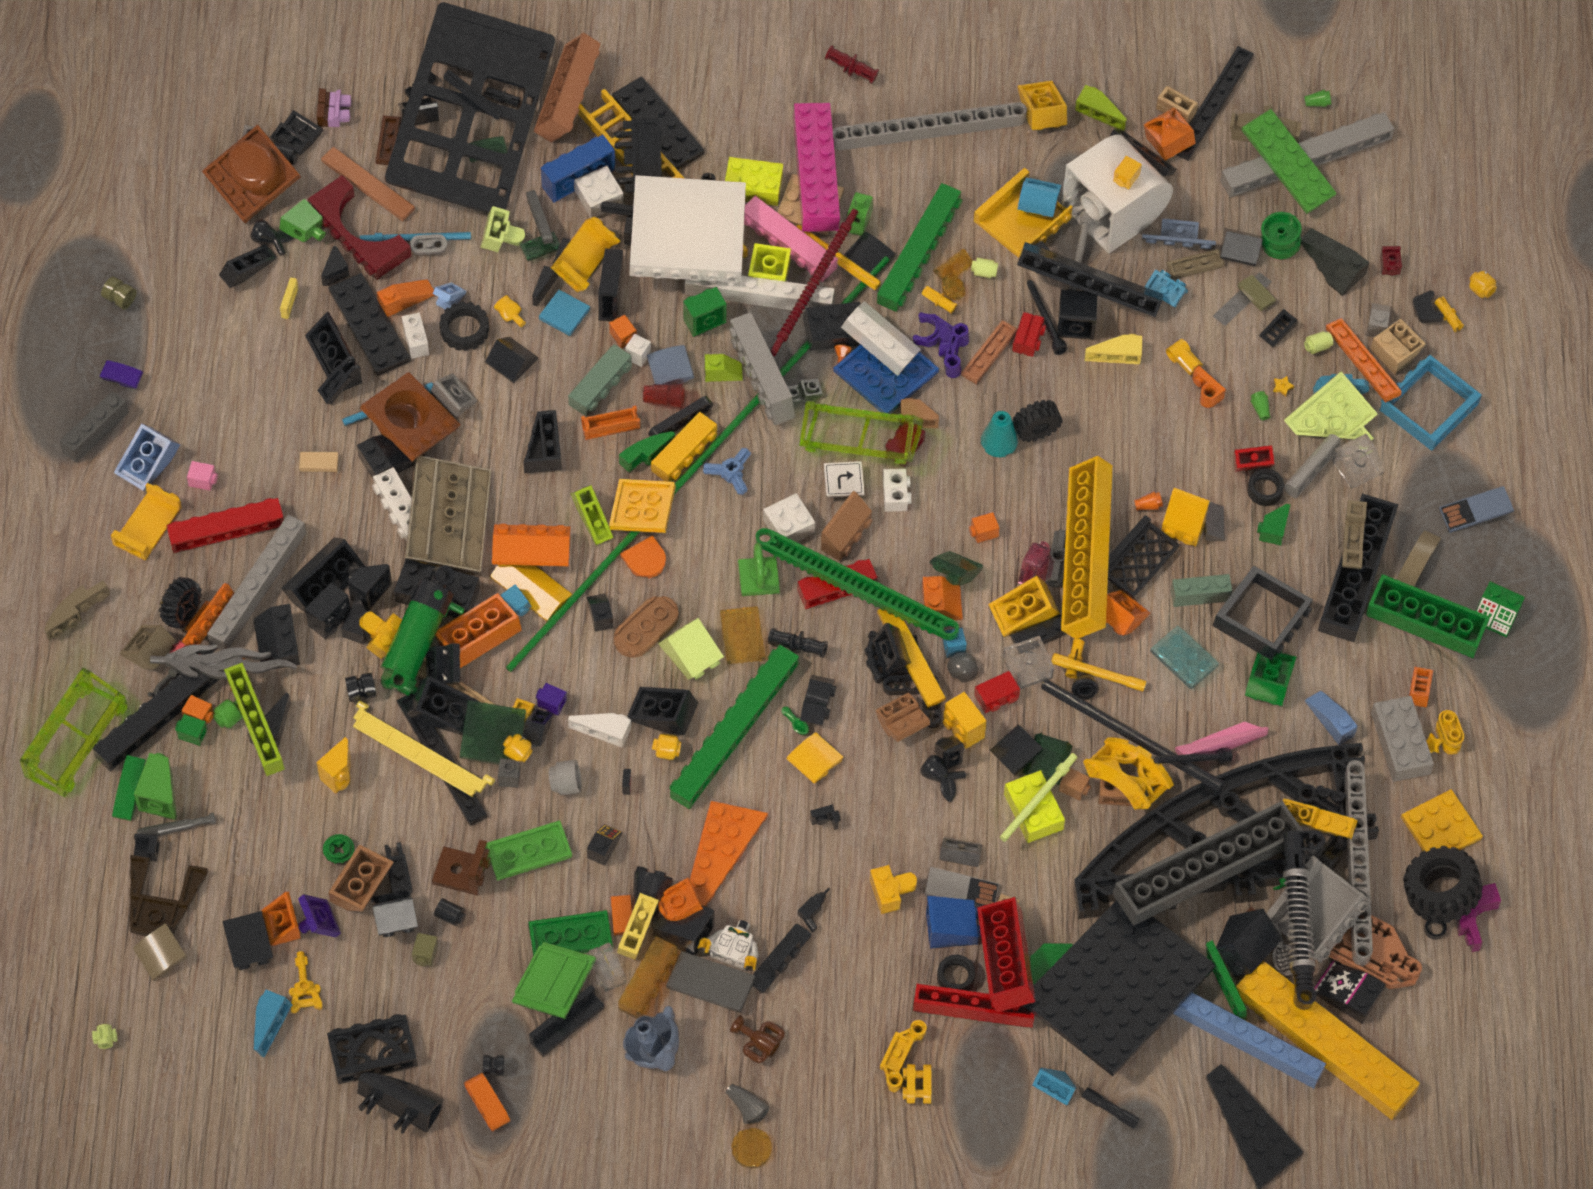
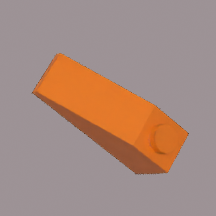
[377,279,435,317]

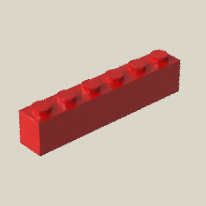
[166,498,284,553]
[913,983,1034,1028]

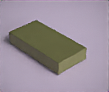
[1237,275,1276,312]

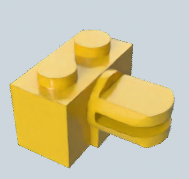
[359,611,402,659]
[869,865,917,914]

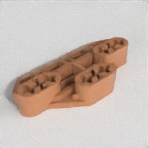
[1329,915,1422,989]

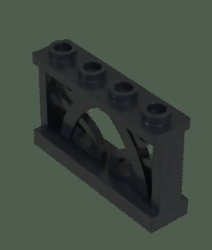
[327,1014,418,1084]

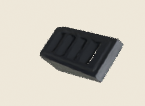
[1259,309,1298,348]

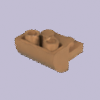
[876,692,931,742]

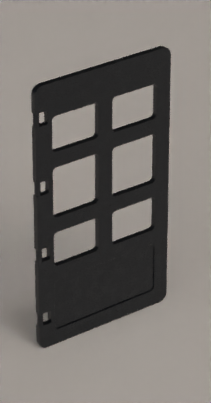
[385,2,555,214]

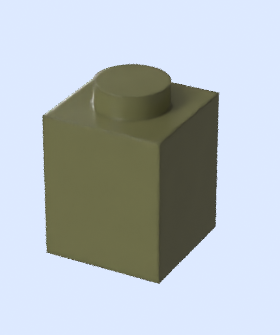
[412,933,438,966]

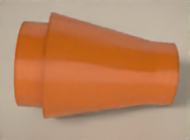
[1134,492,1163,511]

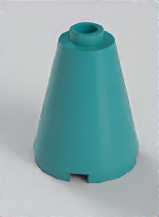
[981,411,1018,458]

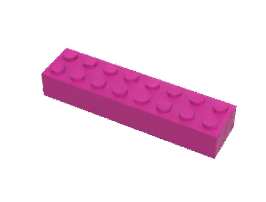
[793,103,840,232]

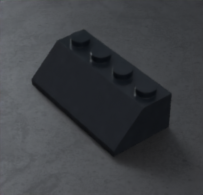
[281,537,366,613]

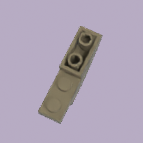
[44,581,110,641]

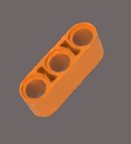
[464,1073,510,1131]

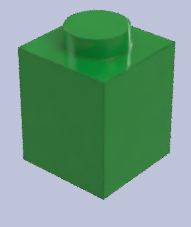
[175,714,208,746]

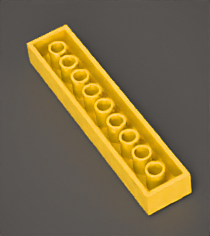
[1061,456,1113,639]
[1236,960,1420,1120]

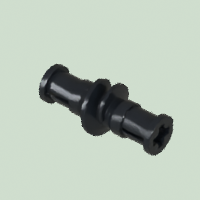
[768,628,828,658]

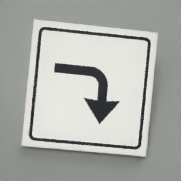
[824,461,864,498]

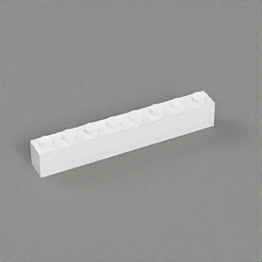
[685,275,834,312]

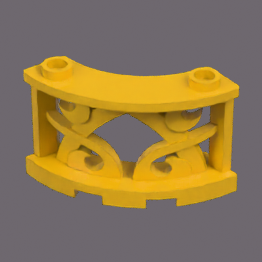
[1083,737,1174,810]

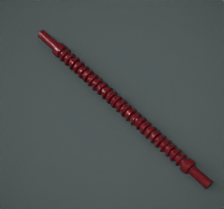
[770,208,859,356]

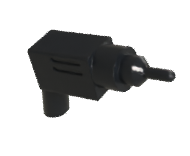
[797,888,830,933]

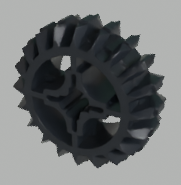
[159,577,202,629]

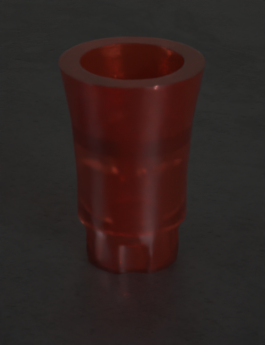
[643,383,685,409]

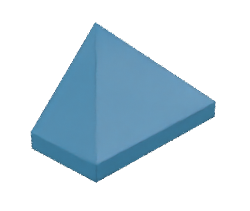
[1032,1068,1076,1105]

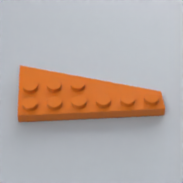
[690,801,768,907]

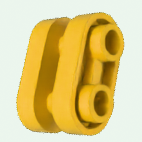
[1435,710,1464,755]
[903,1064,931,1104]

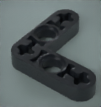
[883,675,942,729]

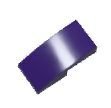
[99,360,143,389]

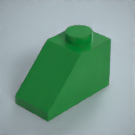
[1257,504,1291,546]

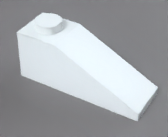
[568,713,631,747]

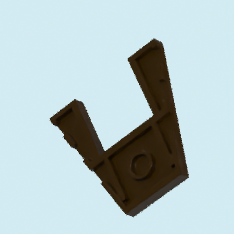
[130,855,209,936]

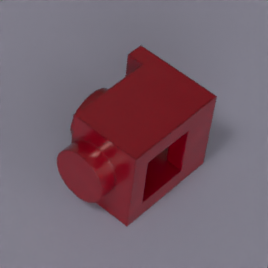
[1380,246,1402,276]

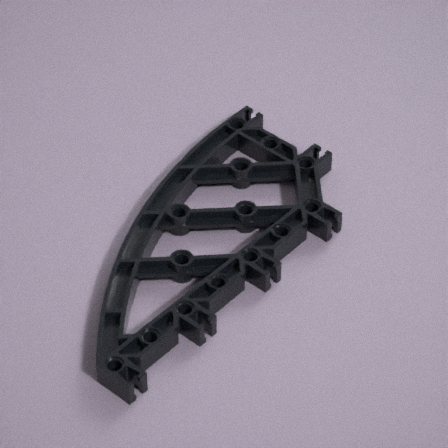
[1073,743,1379,919]

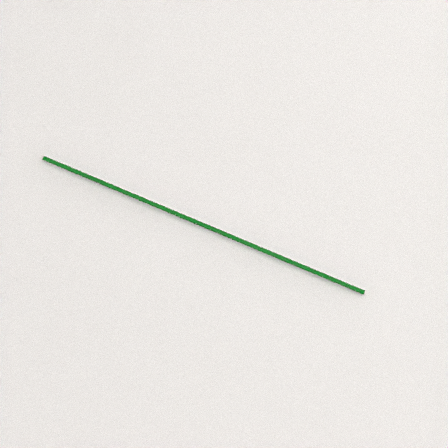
[506,256,890,672]

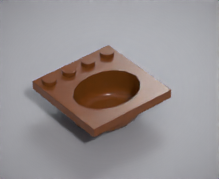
[202,125,301,224]
[360,372,461,462]

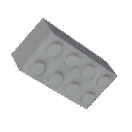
[1371,696,1434,782]

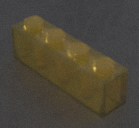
[618,936,679,1019]

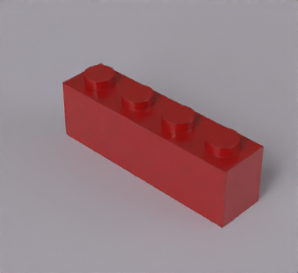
[797,559,878,609]

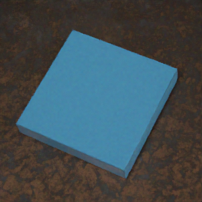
[539,290,590,336]

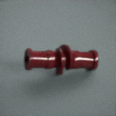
[825,45,879,84]

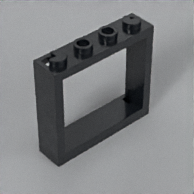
[1213,566,1313,661]

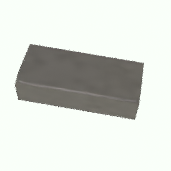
[1205,502,1225,541]
[939,837,982,867]

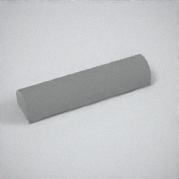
[1284,434,1340,499]

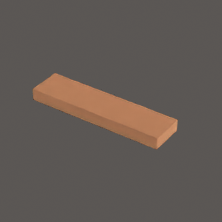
[961,320,1017,385]

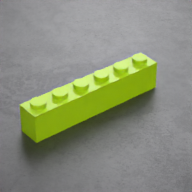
[224,663,285,776]

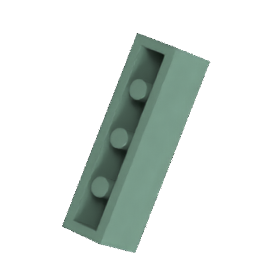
[568,344,632,417]

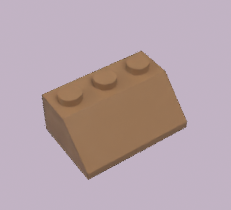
[821,491,873,561]
[328,844,394,911]

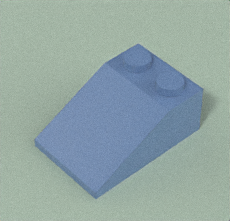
[114,423,180,491]

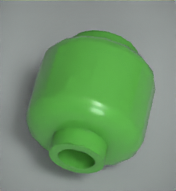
[213,699,242,728]

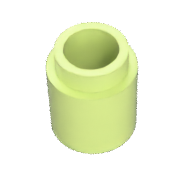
[971,257,998,278]
[1304,331,1333,354]

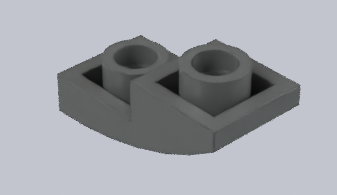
[787,378,823,405]

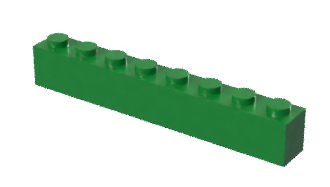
[877,183,963,312]

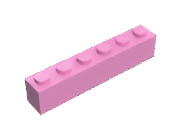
[744,196,838,282]

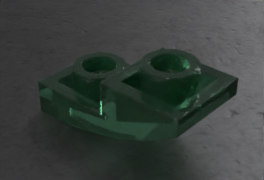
[469,136,508,163]

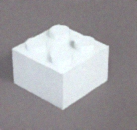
[574,166,624,218]
[763,493,815,542]

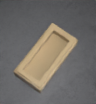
[299,452,339,472]

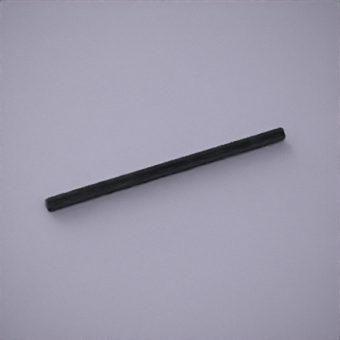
[1041,679,1224,791]

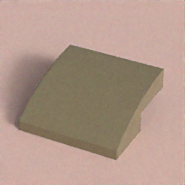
[133,924,187,981]

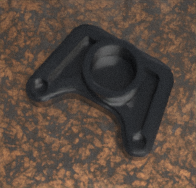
[1412,290,1444,323]

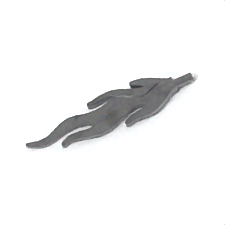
[150,645,297,679]

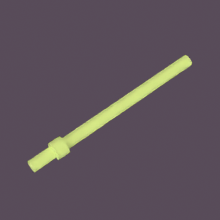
[1000,753,1078,842]

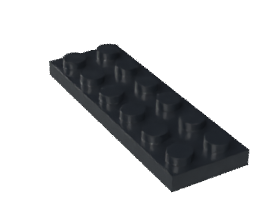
[612,76,704,170]
[328,273,411,376]

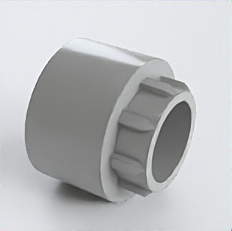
[549,760,582,795]

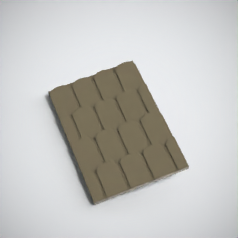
[405,456,491,573]

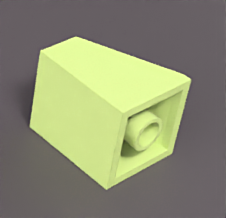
[658,618,724,680]

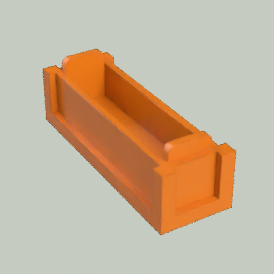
[581,405,640,440]

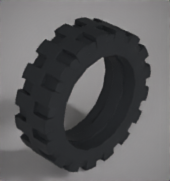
[439,302,490,351]

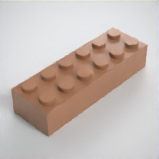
[533,32,601,142]

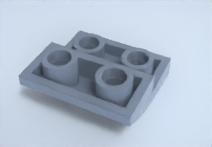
[647,345,695,389]

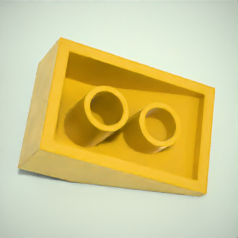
[1017,80,1067,130]
[1161,488,1210,546]
[988,576,1060,637]

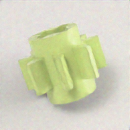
[92,1024,117,1049]

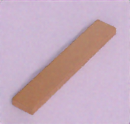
[321,147,415,222]

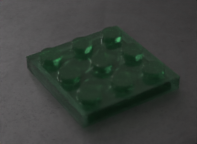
[459,700,526,764]

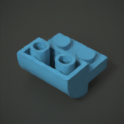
[1017,177,1061,217]

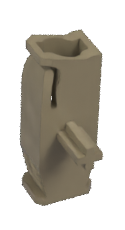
[1230,104,1301,143]

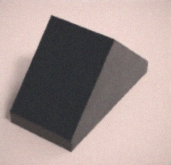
[321,246,350,286]

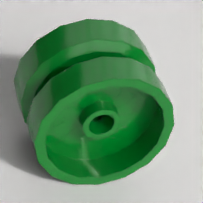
[1261,212,1302,259]

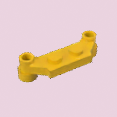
[880,1020,927,1092]

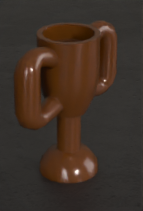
[730,1015,785,1063]

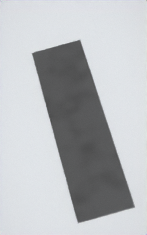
[1213,272,1272,326]

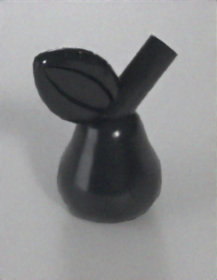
[250,219,294,256]
[920,755,966,802]

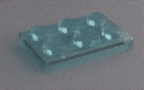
[1150,625,1219,690]

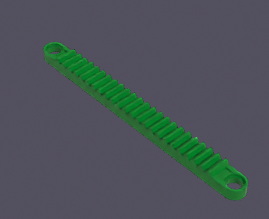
[755,528,959,640]

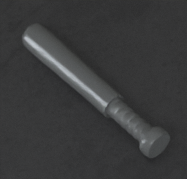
[137,812,216,836]

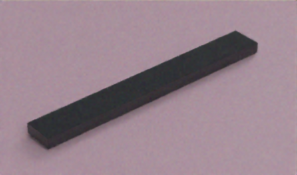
[1176,46,1254,161]
[396,693,487,826]

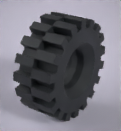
[1012,400,1063,442]

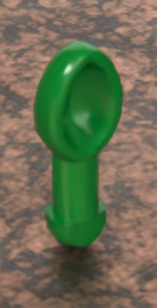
[781,706,809,735]

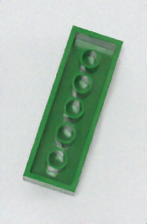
[1366,574,1490,659]

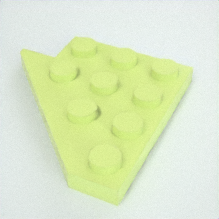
[1284,371,1378,440]

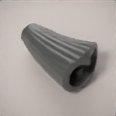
[726,1084,770,1124]

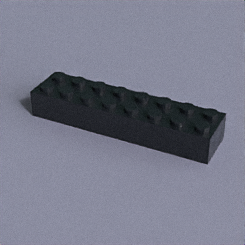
[1318,493,1399,642]

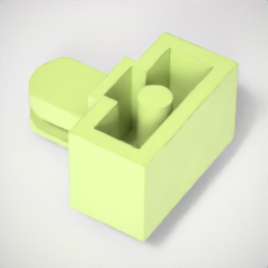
[480,206,525,252]

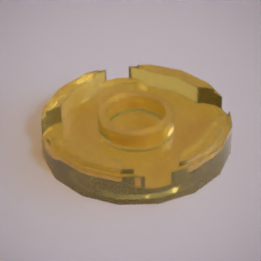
[731,1128,772,1169]

